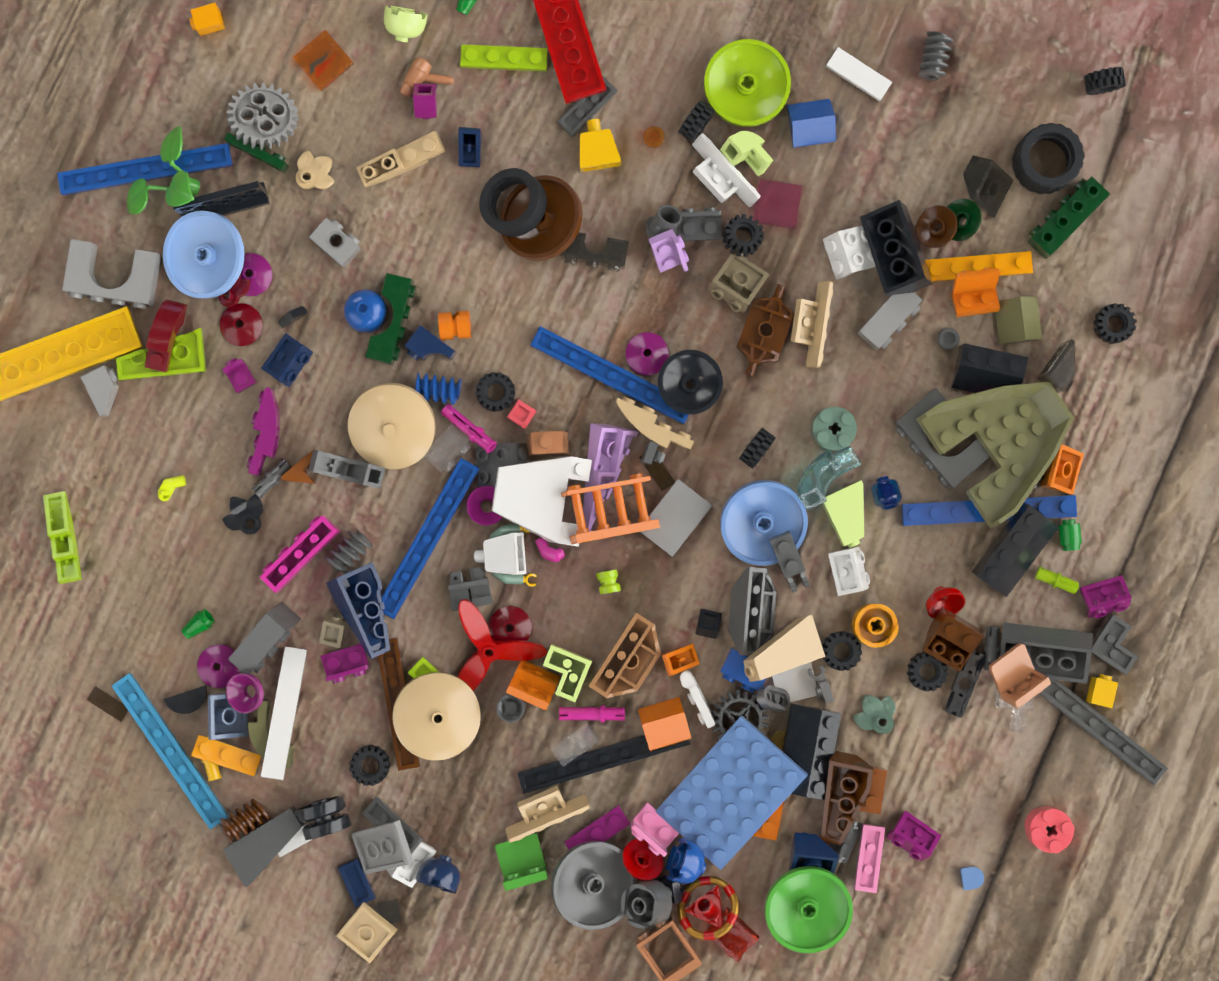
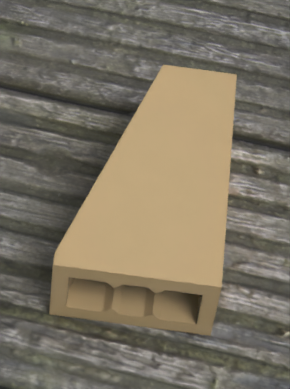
[743,615,825,682]

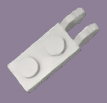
[679,670,716,728]

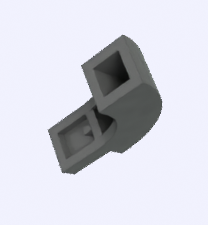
[308,450,386,489]

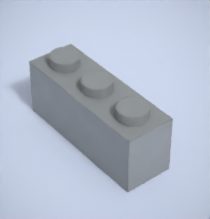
[857,292,922,351]

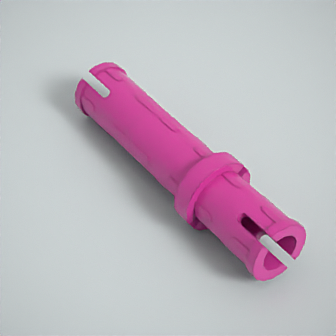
[441,404,497,453]
[559,705,625,723]

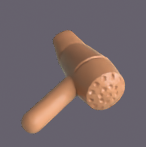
[399,57,454,98]

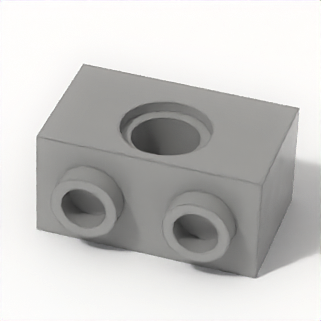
[309,218,361,269]

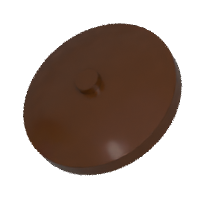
[500,175,583,261]

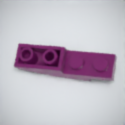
[247,387,280,476]

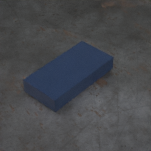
[338,858,376,908]

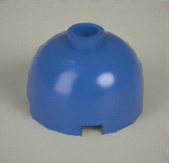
[344,289,387,333]
[666,838,706,884]

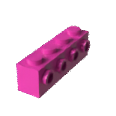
[260,515,341,593]

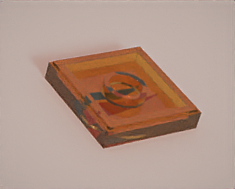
[293,30,354,92]

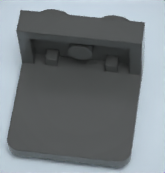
[476,443,528,487]

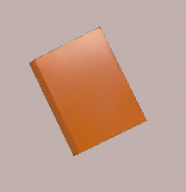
[1040,444,1084,495]
[638,697,692,751]

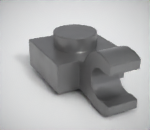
[808,665,834,704]

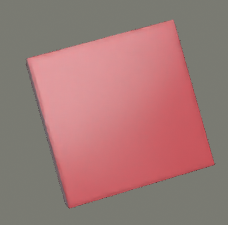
[507,399,537,429]

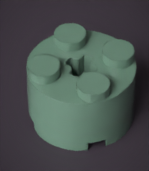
[810,407,857,452]

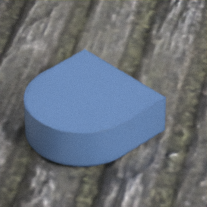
[959,866,984,891]

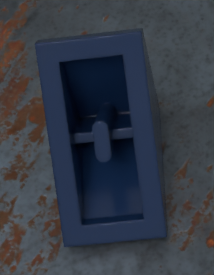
[458,127,483,168]

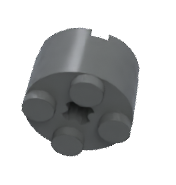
[621,880,672,929]

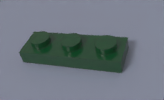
[224,132,289,174]

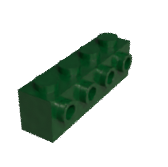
[1027,176,1110,259]

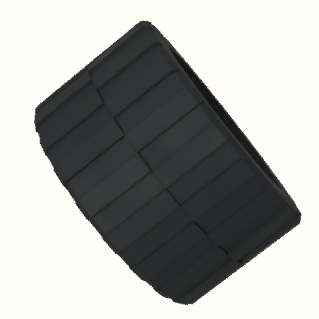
[1012,123,1085,194]

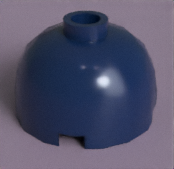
[416,855,461,894]

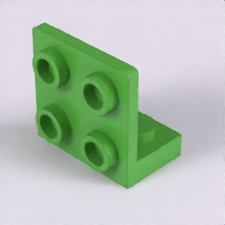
[495,833,548,891]

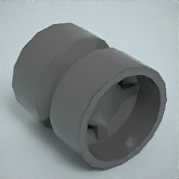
[496,693,526,723]

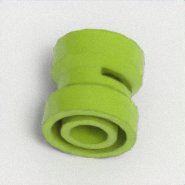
[596,569,621,595]

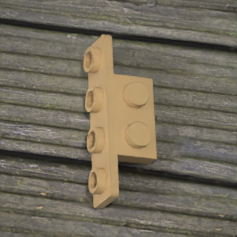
[790,281,833,368]
[505,786,590,843]

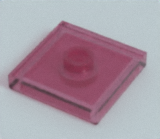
[753,179,802,229]

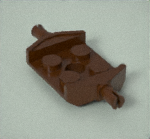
[736,284,794,377]

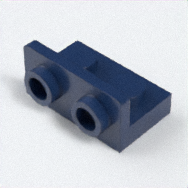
[261,333,313,387]

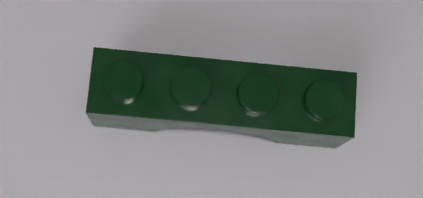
[365,273,416,365]

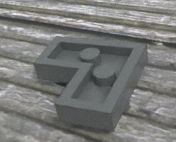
[1092,614,1138,675]

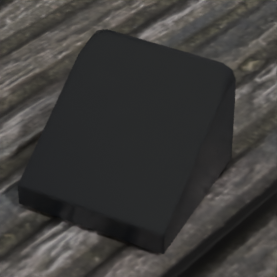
[695,609,722,639]

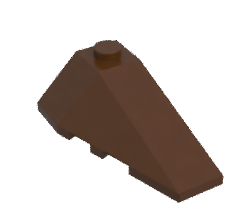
[821,751,874,845]

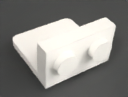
[823,226,876,280]

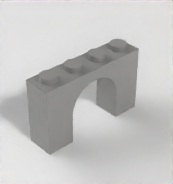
[62,239,162,309]

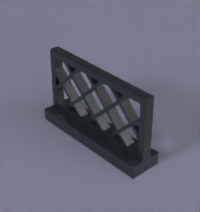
[173,181,270,216]

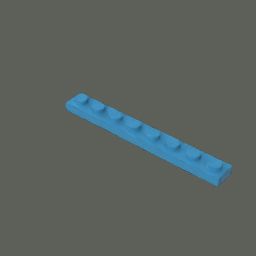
[112,673,228,830]

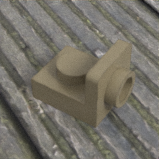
[319,611,347,648]

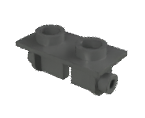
[829,820,863,864]

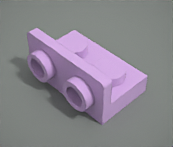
[648,229,689,273]

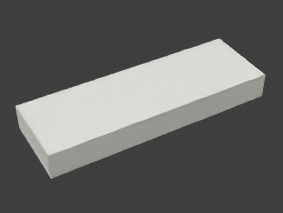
[826,47,892,102]

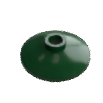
[941,199,982,241]

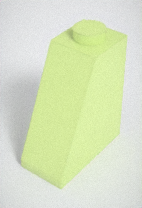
[820,480,864,548]

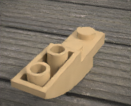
[356,131,446,187]
[616,397,694,450]

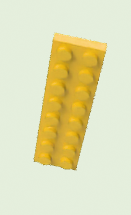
[0,306,144,401]

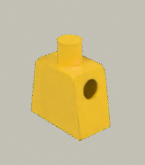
[580,119,621,172]

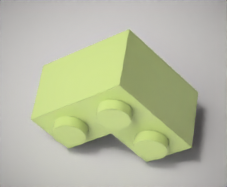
[543,644,592,702]

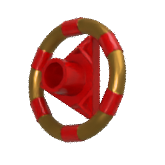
[677,876,739,940]

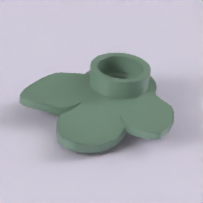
[853,695,896,734]

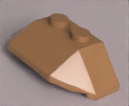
[588,612,661,698]

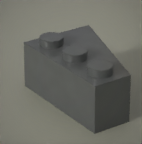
[228,602,301,674]

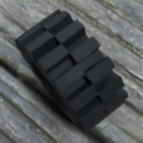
[1084,67,1126,95]
[678,100,715,142]
[723,214,764,257]
[1093,303,1137,344]
[476,372,516,412]
[739,428,776,469]
[822,631,862,671]
[907,652,948,692]
[349,745,391,786]

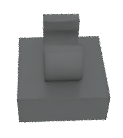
[640,441,666,466]

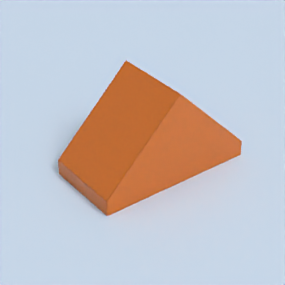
[661,644,700,676]

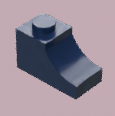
[405,325,457,361]

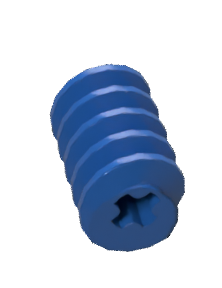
[415,372,462,405]

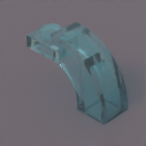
[797,446,861,510]

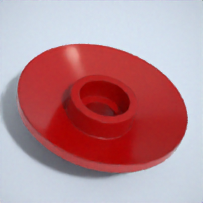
[622,839,663,881]

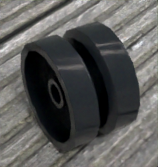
[296,795,352,840]

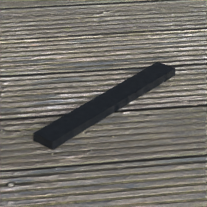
[517,735,691,794]

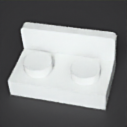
[828,546,870,596]
[387,842,436,888]

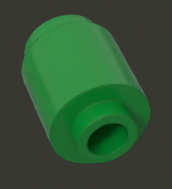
[1058,519,1082,551]

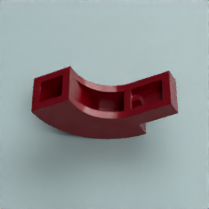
[145,299,187,373]

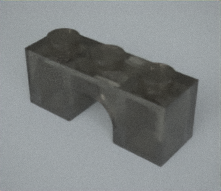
[560,232,629,272]

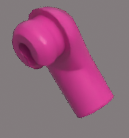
[535,537,565,562]

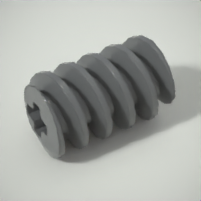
[918,31,953,80]
[324,527,373,574]

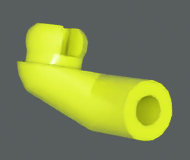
[158,475,186,501]

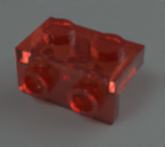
[707,907,760,962]

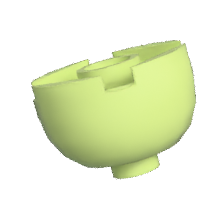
[384,6,427,42]

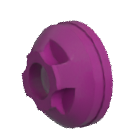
[466,486,502,526]
[226,673,264,714]

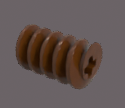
[220,799,270,844]

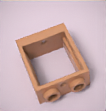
[636,916,702,981]

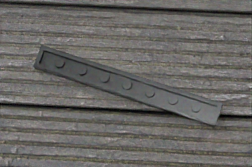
[1039,679,1168,785]

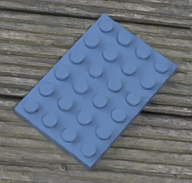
[656,715,808,870]

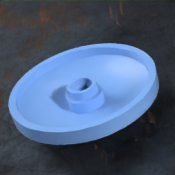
[163,211,244,299]

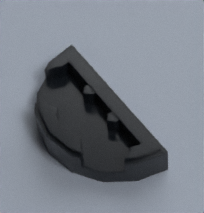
[163,685,207,714]

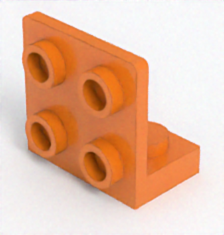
[951,267,1000,317]

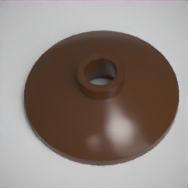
[916,205,957,248]

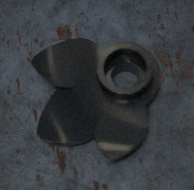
[222,494,263,535]

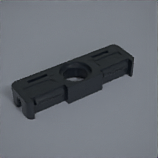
[943,651,986,718]

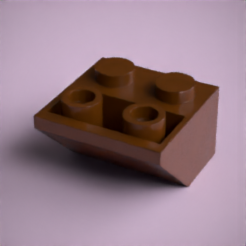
[922,607,984,672]

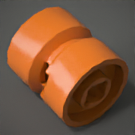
[438,310,471,341]

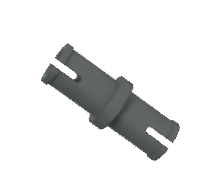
[251,458,292,498]
[983,626,1001,671]

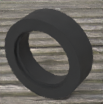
[479,168,547,237]

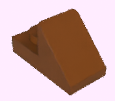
[281,449,317,484]

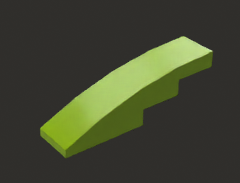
[43,491,82,584]

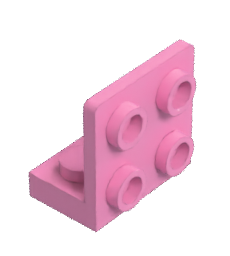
[630,802,679,857]

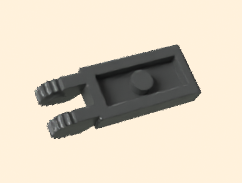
[769,530,810,593]

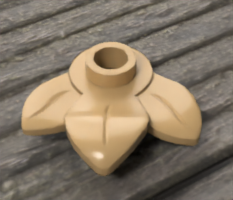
[295,151,334,190]

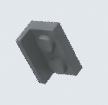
[678,207,722,242]

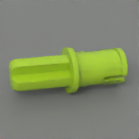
[1034,566,1079,594]

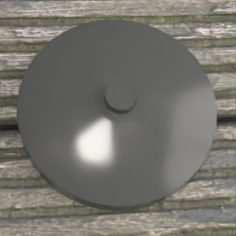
[551,841,637,930]

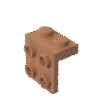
[989,643,1051,709]

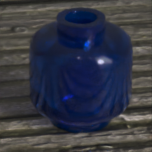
[871,476,902,510]

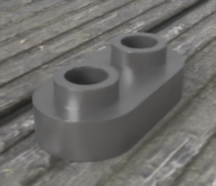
[756,685,790,712]

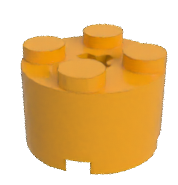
[852,603,899,648]

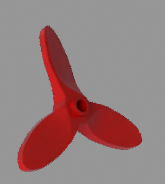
[458,599,547,691]

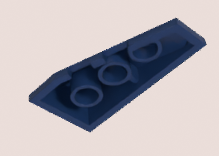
[326,562,390,659]

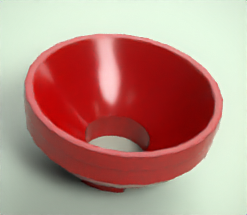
[925,586,965,618]

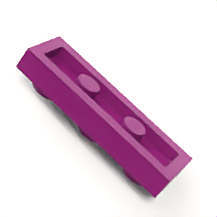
[564,805,630,850]

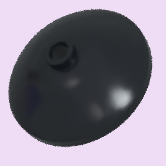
[658,350,723,415]

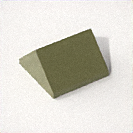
[995,296,1042,345]

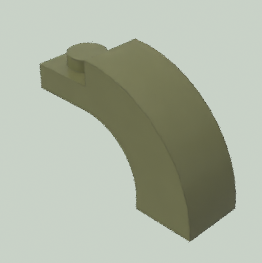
[248,699,294,769]

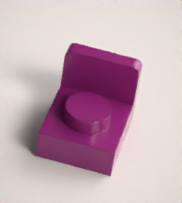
[222,358,257,394]

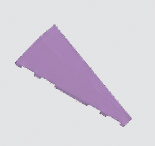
[583,423,638,532]

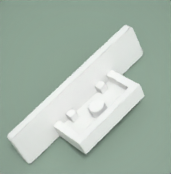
[692,133,760,208]

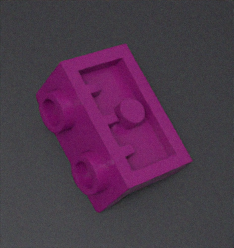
[1080,575,1132,618]
[320,644,371,684]
[886,811,942,861]

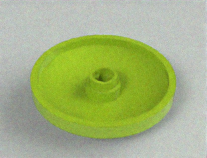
[704,39,791,127]

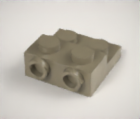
[708,251,770,313]

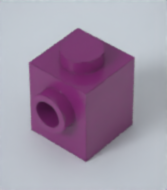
[413,84,438,119]

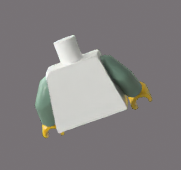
[474,523,537,587]

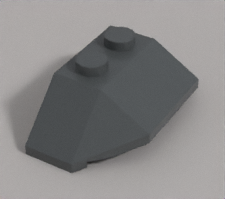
[728,567,777,655]

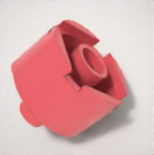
[1024,806,1074,853]

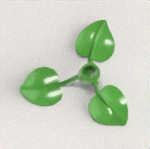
[127,126,200,215]

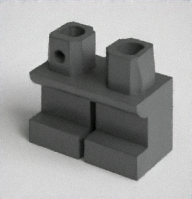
[448,567,494,612]

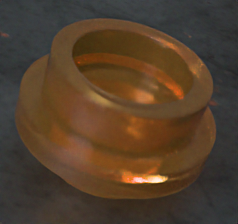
[643,126,665,148]

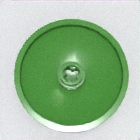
[764,866,853,953]

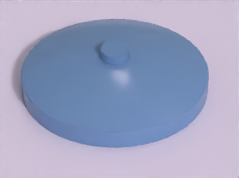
[720,480,808,566]

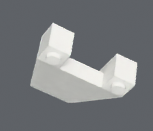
[492,456,592,547]

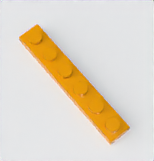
[925,251,1033,282]

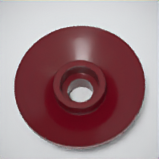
[219,303,263,347]
[488,606,532,641]

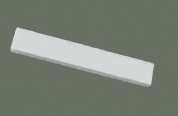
[261,647,307,780]

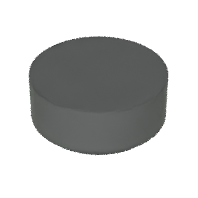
[937,328,960,350]

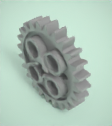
[227,83,298,150]

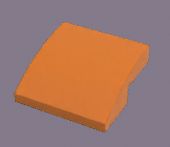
[506,661,561,710]

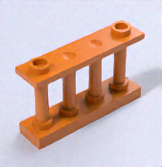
[561,473,660,545]

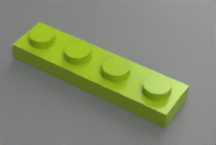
[460,44,548,72]

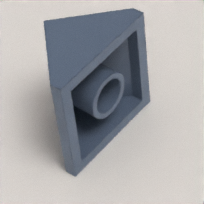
[208,693,248,740]

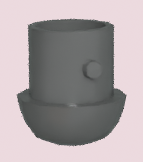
[646,204,682,239]

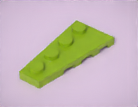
[116,328,206,381]

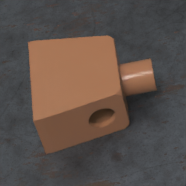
[527,431,569,456]

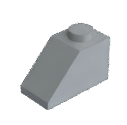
[81,365,119,417]

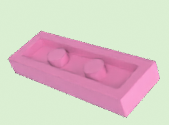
[854,824,885,893]

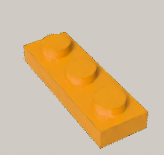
[191,735,261,776]

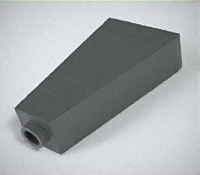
[223,806,305,887]

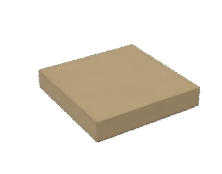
[336,902,398,963]

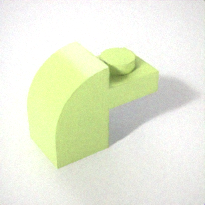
[720,131,773,176]

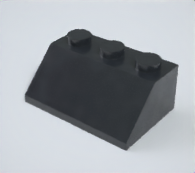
[951,343,1029,393]

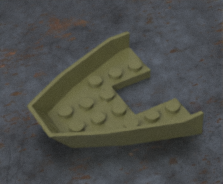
[916,382,1074,528]

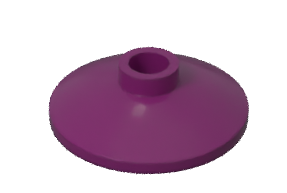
[240,253,273,296]
[626,332,669,376]
[197,644,240,688]

